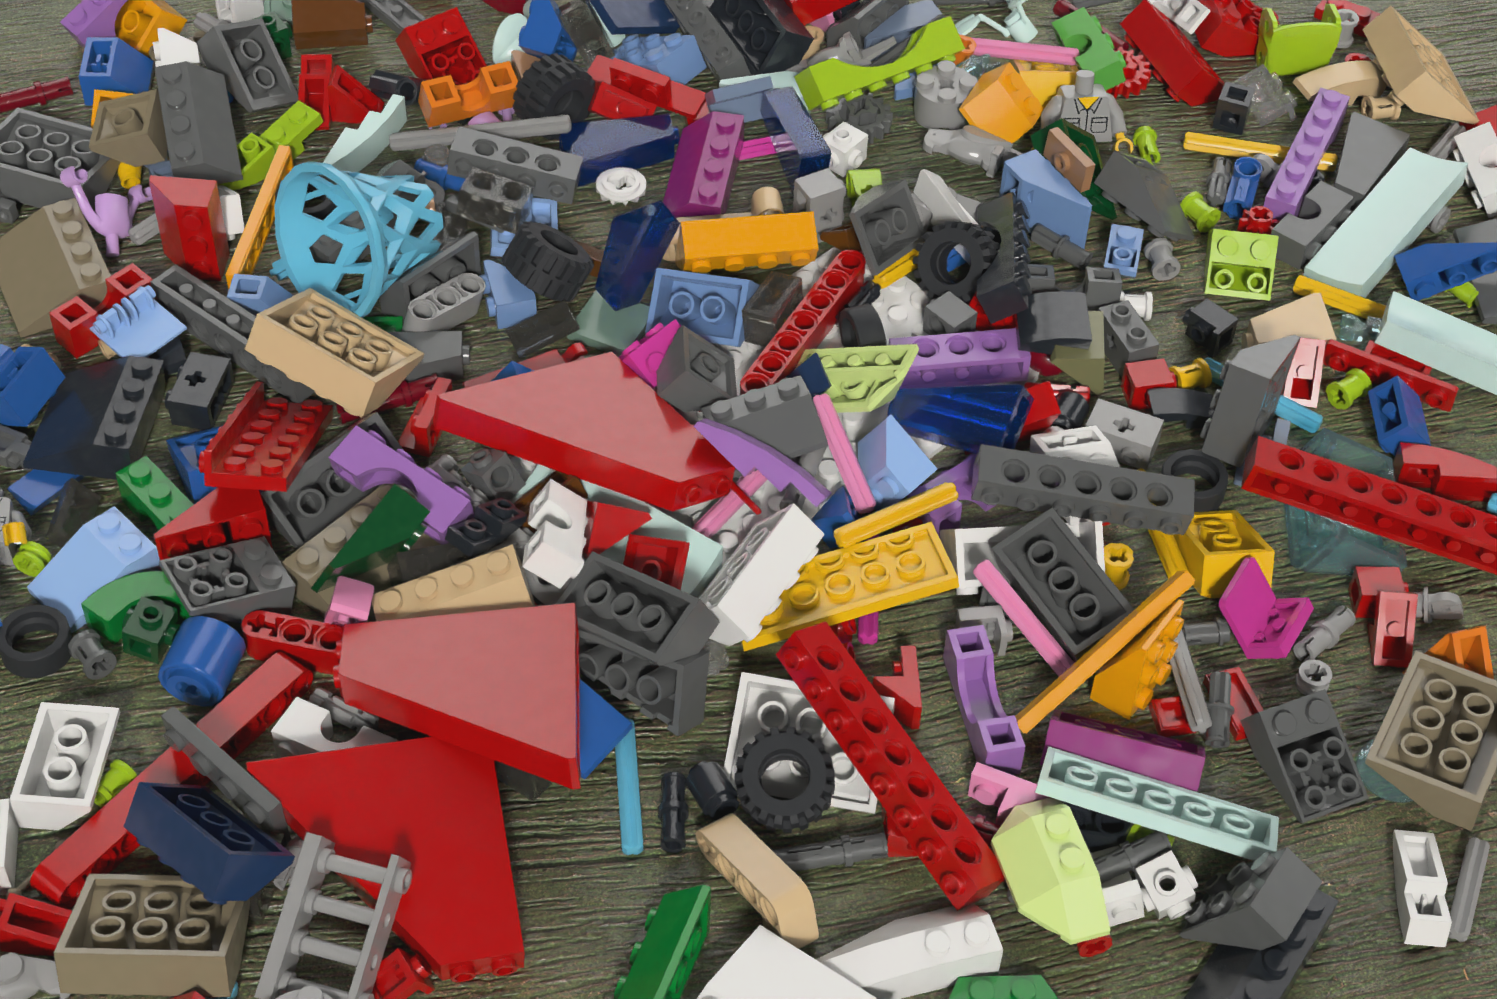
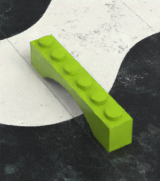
[794,16,965,111]

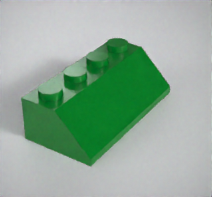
[614,885,711,999]

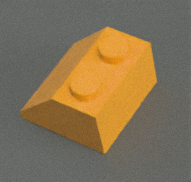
[115,0,187,58]
[959,62,1043,143]

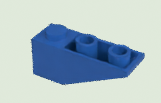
[1394,242,1497,301]

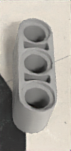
[402,273,486,332]

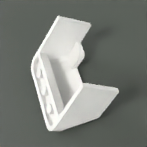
[940,521,1105,595]

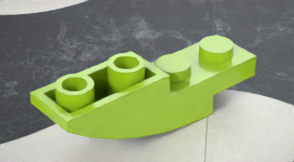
[219,100,323,191]

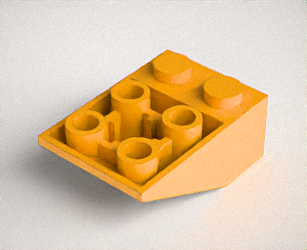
[1090,599,1185,720]

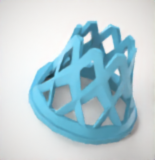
[269,161,444,318]

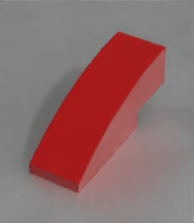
[298,54,335,130]
[1392,442,1497,502]
[0,893,72,956]

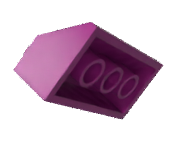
[658,111,744,223]
[1040,709,1206,792]

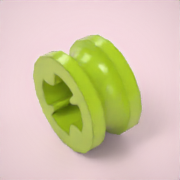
[13,541,52,577]

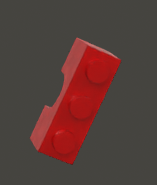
[49,263,154,358]

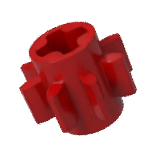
[1237,206,1279,235]

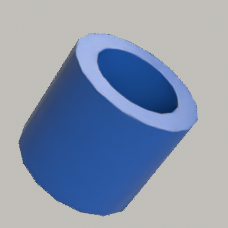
[158,616,246,707]

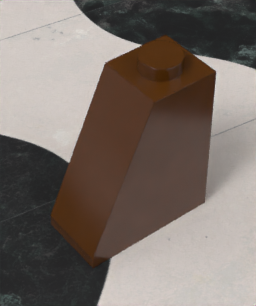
[291,0,373,49]

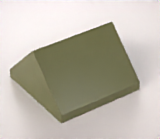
[1051,311,1105,396]

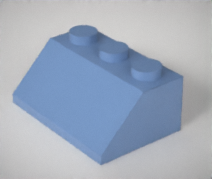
[645,268,763,347]

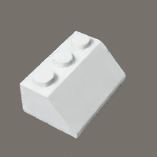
[9,702,121,830]

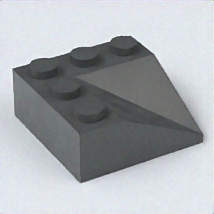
[1200,335,1301,468]

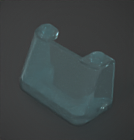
[1284,427,1408,576]

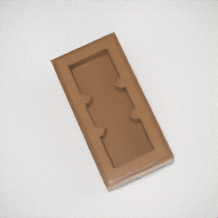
[1043,127,1096,193]

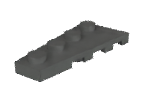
[161,706,291,847]

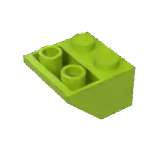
[1204,229,1279,301]

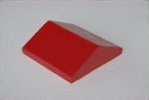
[623,534,690,590]

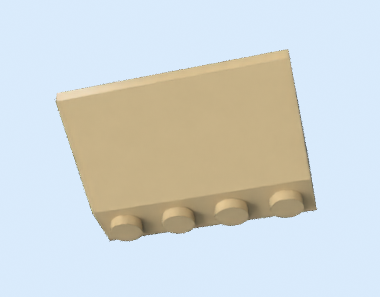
[1363,6,1479,125]
[245,288,424,418]
[372,544,535,621]

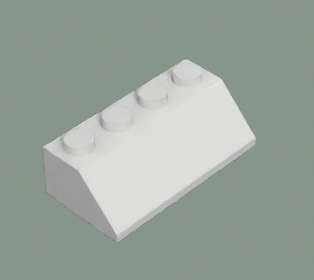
[699,503,825,646]

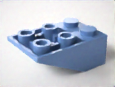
[603,33,707,85]
[999,149,1092,249]

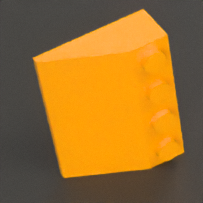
[675,211,819,274]

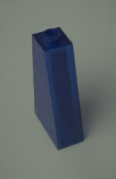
[760,86,832,196]
[559,114,680,188]
[595,200,680,311]
[887,384,1034,454]

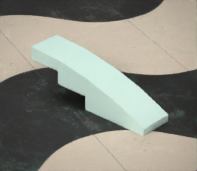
[322,94,407,185]

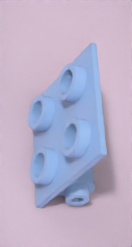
[89,285,187,358]

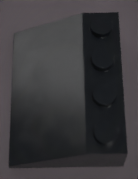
[23,356,165,480]

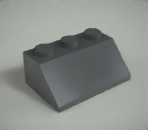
[826,0,909,49]
[380,231,481,323]
[701,375,828,478]

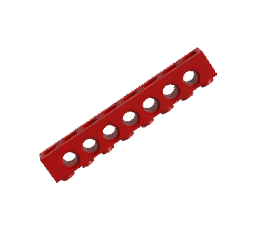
[1241,436,1497,575]
[775,621,1005,911]

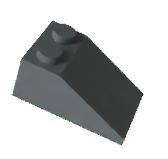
[196,18,298,113]
[849,179,925,276]

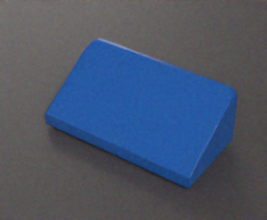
[7,469,85,516]

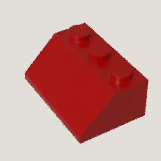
[149,175,230,281]

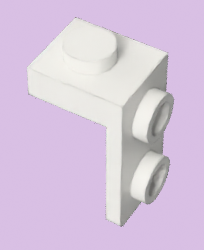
[1090,846,1145,927]

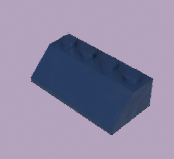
[123,782,295,905]

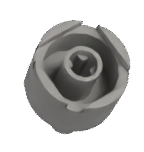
[913,60,977,130]

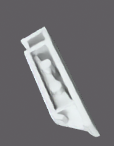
[913,169,998,266]

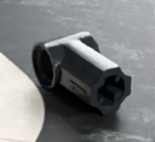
[368,69,427,106]

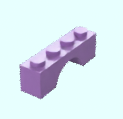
[60,0,128,48]
[328,425,474,549]
[943,625,1025,775]

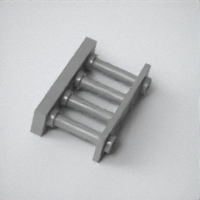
[254,832,412,999]

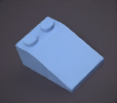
[27,506,162,633]

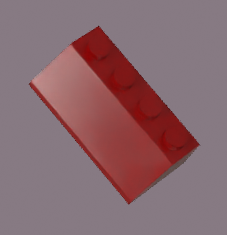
[1120,0,1225,107]

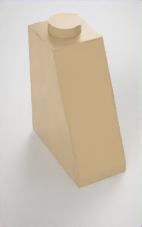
[1241,293,1337,349]

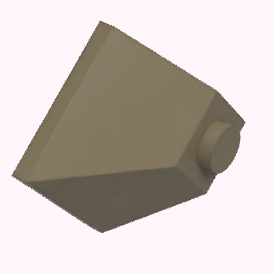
[89,89,168,167]

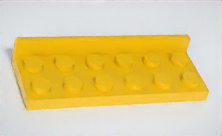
[741,521,959,652]

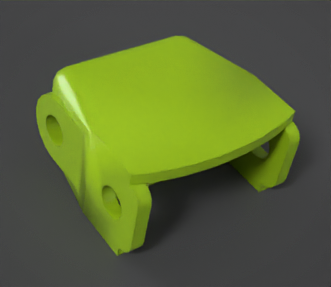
[1256,4,1342,76]

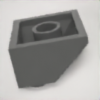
[656,325,737,412]

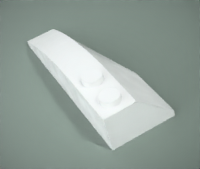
[816,903,1003,999]

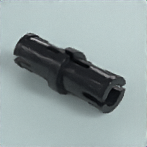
[658,772,689,853]

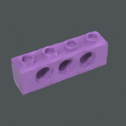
[888,328,1031,391]

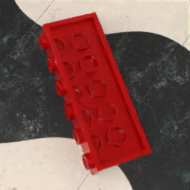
[199,381,333,492]

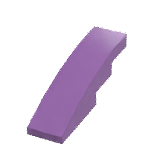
[694,418,831,507]

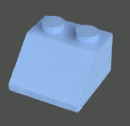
[858,414,937,512]

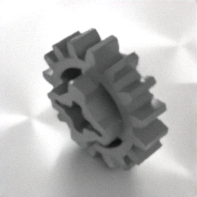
[826,93,893,144]

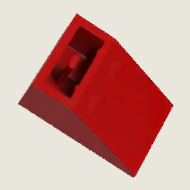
[1195,0,1280,57]
[395,7,487,85]
[153,487,273,571]

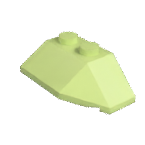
[795,344,919,413]
[991,797,1110,945]

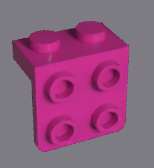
[619,319,681,389]
[1219,557,1314,659]

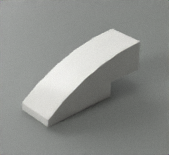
[1393,830,1452,947]

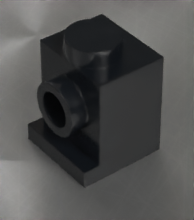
[1212,81,1255,135]
[1182,298,1238,358]

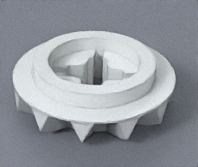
[596,167,646,206]

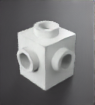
[819,121,868,177]
[1135,850,1198,920]

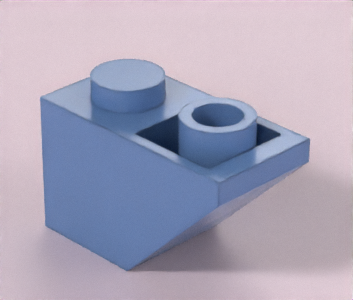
[1104,224,1144,279]
[479,260,537,329]
[227,274,294,316]

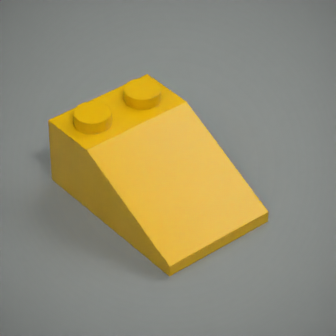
[1009,59,1079,108]
[1174,510,1275,598]

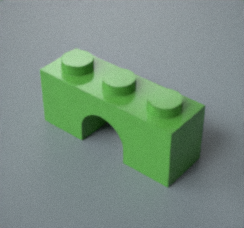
[1051,7,1126,91]

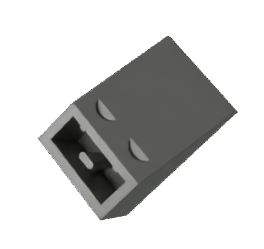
[1094,150,1194,242]
[159,536,296,623]
[1240,689,1369,824]
[1179,847,1323,950]

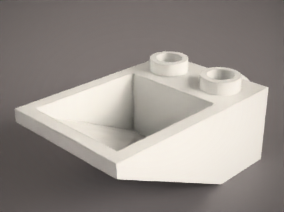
[1030,425,1121,525]

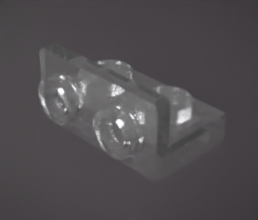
[1231,64,1297,127]

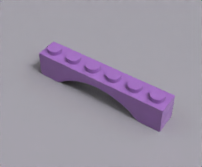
[1263,88,1350,222]

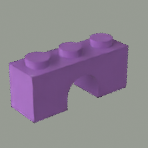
[907,453,1014,538]

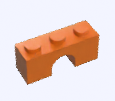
[418,61,518,128]

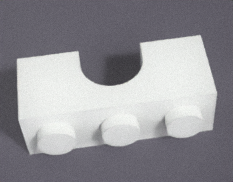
[1453,121,1497,218]
[522,479,588,588]
[271,697,397,758]

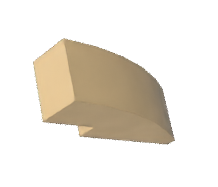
[1293,60,1388,106]

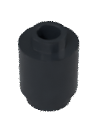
[1050,392,1090,430]
[685,761,739,821]

